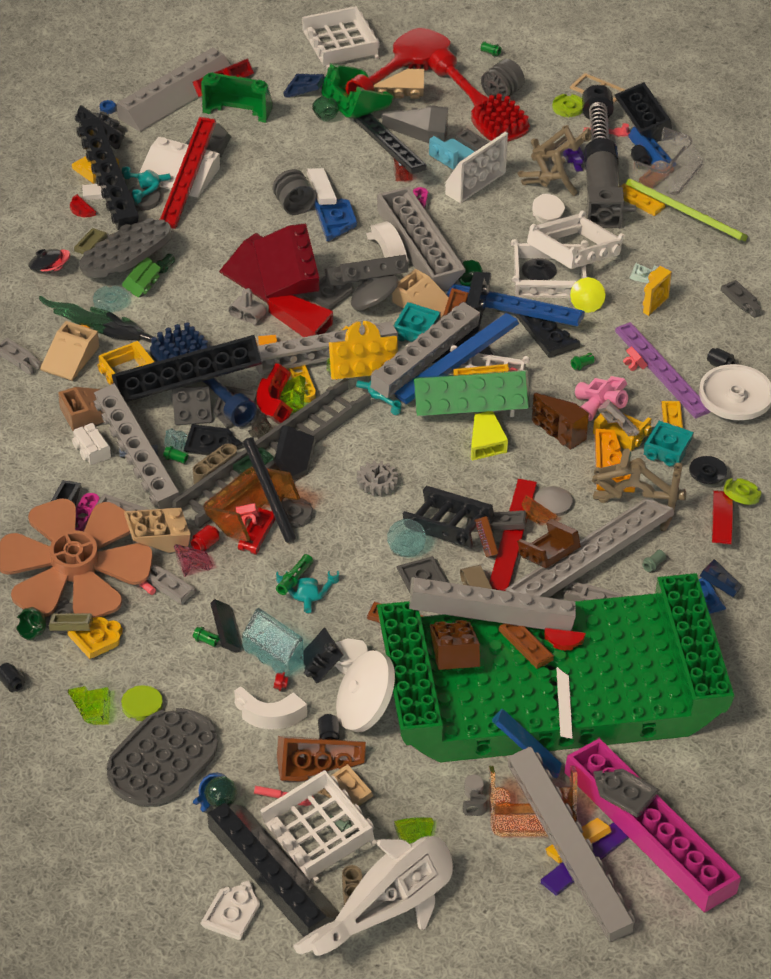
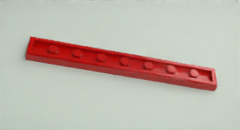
[160,117,216,229]
[489,479,537,591]

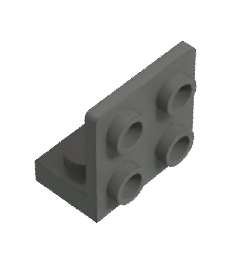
[172,386,212,425]

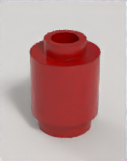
[190,525,219,552]

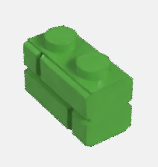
[122,257,161,297]

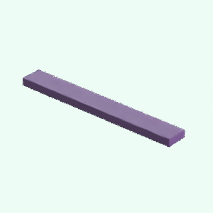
[615,322,711,419]

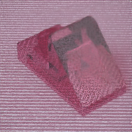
[174,544,213,577]

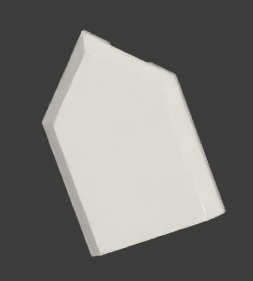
[201,880,260,940]

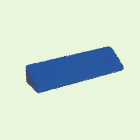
[628,126,676,170]
[492,709,562,779]

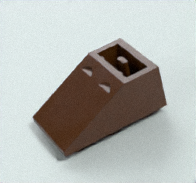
[532,393,589,450]
[430,620,480,670]

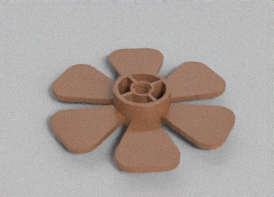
[0,498,153,618]

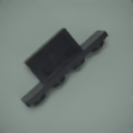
[75,105,125,149]
[467,272,491,334]

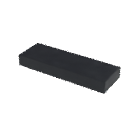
[210,599,241,653]

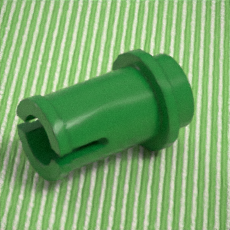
[480,41,502,57]
[570,353,595,370]
[163,446,189,464]
[192,626,219,648]

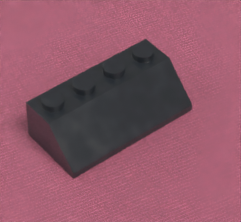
[614,82,673,141]

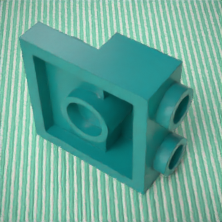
[393,302,441,342]
[643,420,694,466]

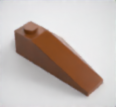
[277,736,366,781]

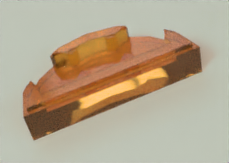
[522,495,558,524]

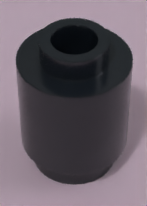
[631,145,652,168]
[707,348,735,367]
[0,663,26,692]
[318,714,340,740]

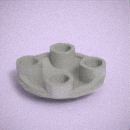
[534,486,573,516]

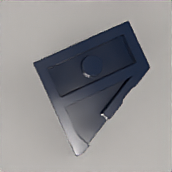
[283,74,325,98]
[700,559,742,597]

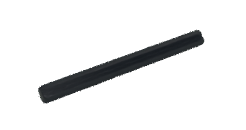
[243,437,296,543]

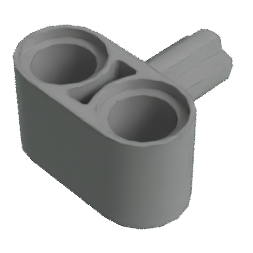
[228,288,266,325]

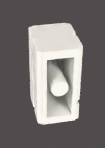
[72,423,111,465]

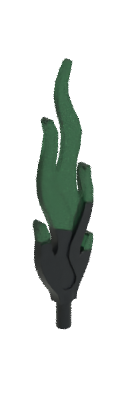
[39,296,155,343]

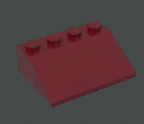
[254,223,319,298]
[219,233,269,303]

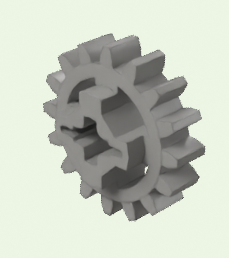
[357,460,398,496]

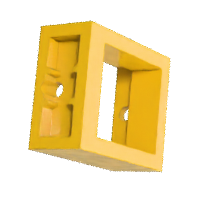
[97,341,154,385]

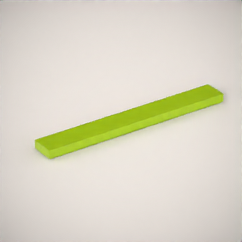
[626,178,748,241]

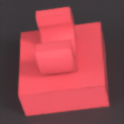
[623,346,648,371]
[236,503,260,527]

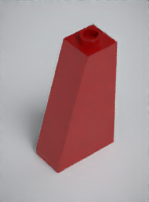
[267,295,333,337]

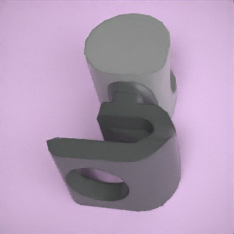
[463,775,488,816]

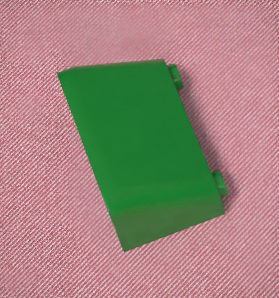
[321,63,393,119]
[201,72,273,123]

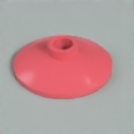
[40,250,71,271]

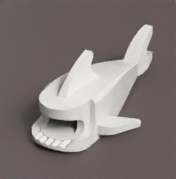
[293,836,453,956]

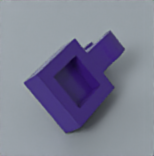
[563,147,584,172]

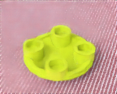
[570,277,606,313]

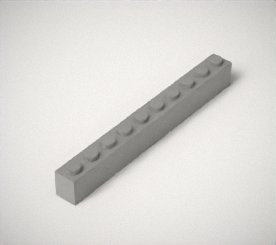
[508,747,635,942]

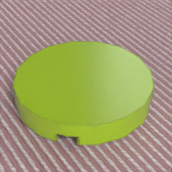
[552,94,583,117]
[723,478,762,505]
[121,685,163,721]

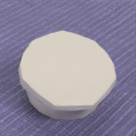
[532,194,565,223]
[334,638,368,674]

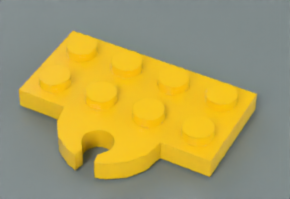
[329,321,398,379]

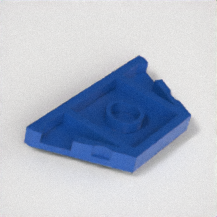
[314,198,357,241]

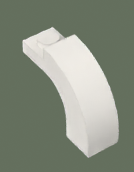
[366,221,408,261]
[234,686,307,729]

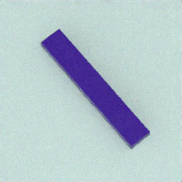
[540,822,629,896]

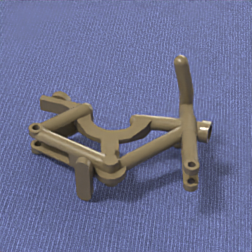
[518,125,592,196]
[592,449,686,531]

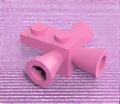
[575,376,628,421]

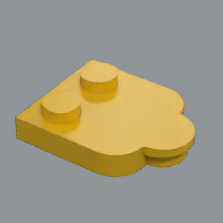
[68,617,123,659]

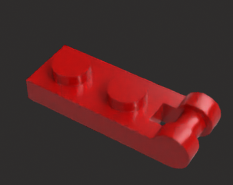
[238,507,276,555]

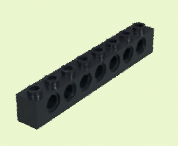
[76,117,139,230]

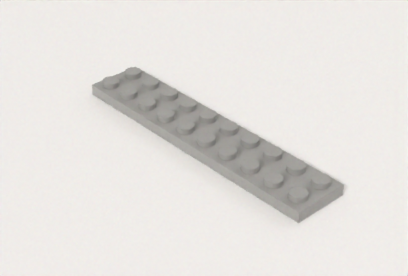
[505,498,674,598]

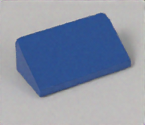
[699,578,727,614]

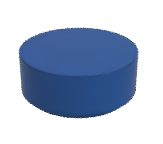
[99,100,116,114]

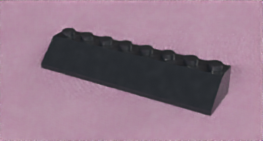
[111,335,262,402]
[207,803,339,937]

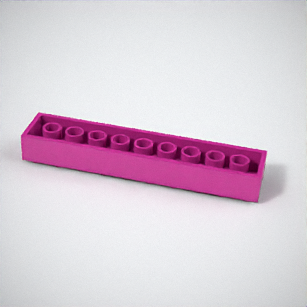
[564,738,741,913]

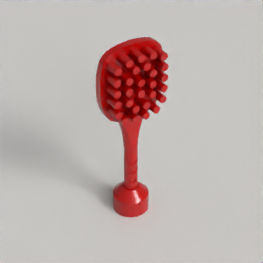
[346,28,450,95]
[428,47,530,142]

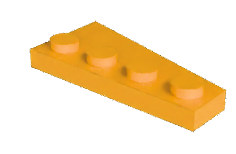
[595,429,635,493]

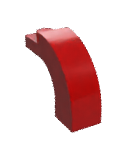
[256,363,293,424]

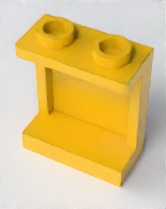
[593,407,652,451]

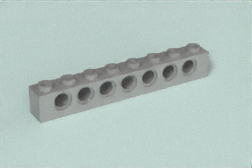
[370,302,480,398]
[255,321,398,374]
[93,383,179,509]

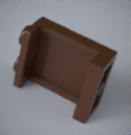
[518,519,581,568]

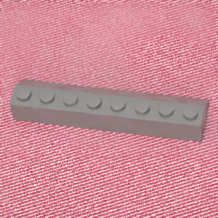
[117,47,230,132]
[377,186,465,291]
[409,577,576,631]

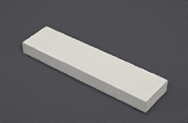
[307,168,337,205]

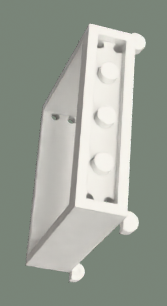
[527,210,626,269]
[511,239,588,298]

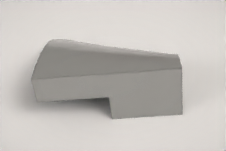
[598,399,640,436]

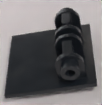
[299,627,343,684]

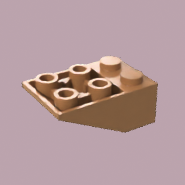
[58,387,104,431]

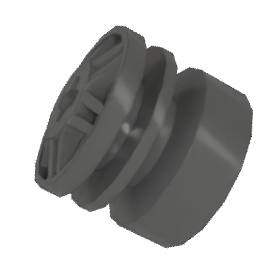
[481,59,525,101]
[272,169,316,215]

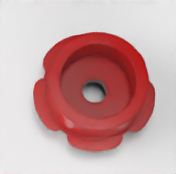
[273,672,289,691]

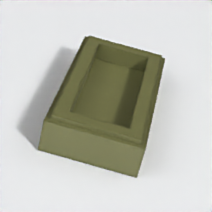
[74,228,108,254]
[49,613,93,631]

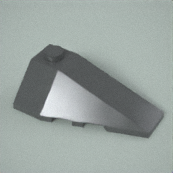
[382,105,448,143]

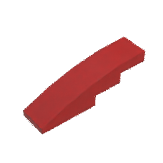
[192,58,254,97]
[711,490,733,544]

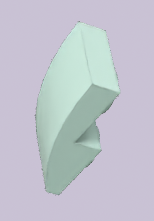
[629,263,658,283]

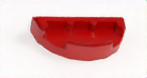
[70,194,96,218]
[544,628,586,650]

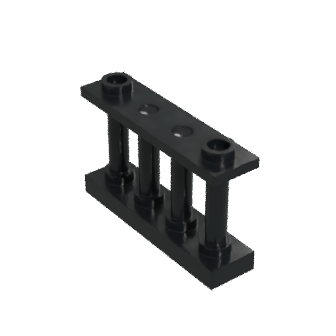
[402,485,495,548]

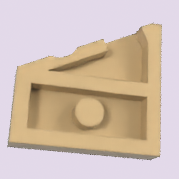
[317,764,373,806]

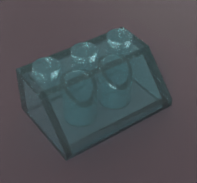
[242,607,304,677]

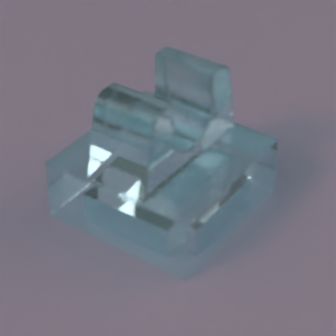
[164,428,187,451]

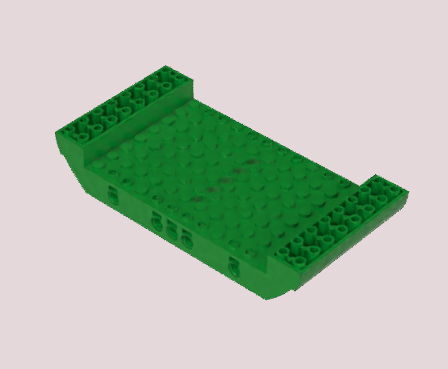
[377,573,734,763]

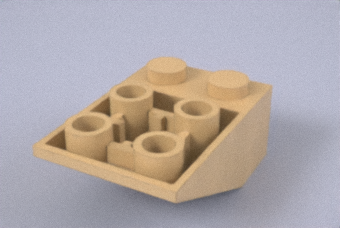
[374,69,424,99]
[392,269,449,322]
[40,321,99,381]
[124,508,191,553]

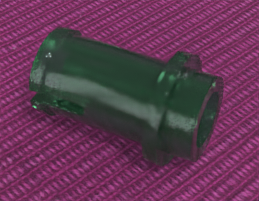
[156,253,176,273]

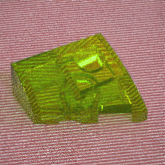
[280,375,306,412]
[68,686,111,725]
[394,817,434,844]

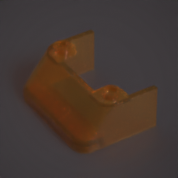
[203,467,300,541]
[489,765,577,836]

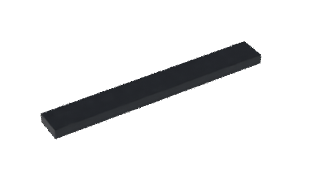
[353,113,427,174]

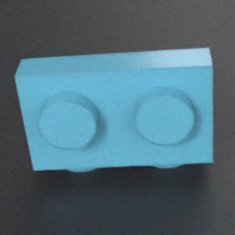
[429,136,475,170]

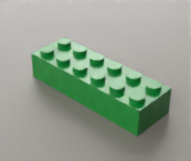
[414,370,531,416]

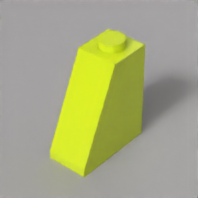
[471,411,508,461]

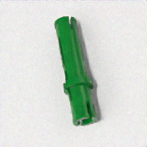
[276,554,313,595]

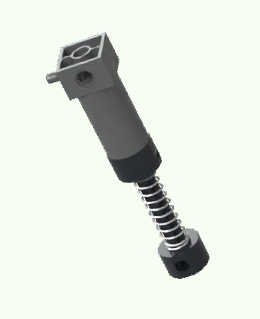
[582,85,636,228]

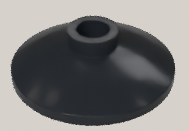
[28,249,61,271]
[522,258,557,280]
[689,456,727,484]

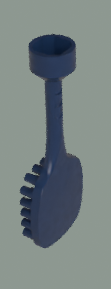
[150,322,257,427]

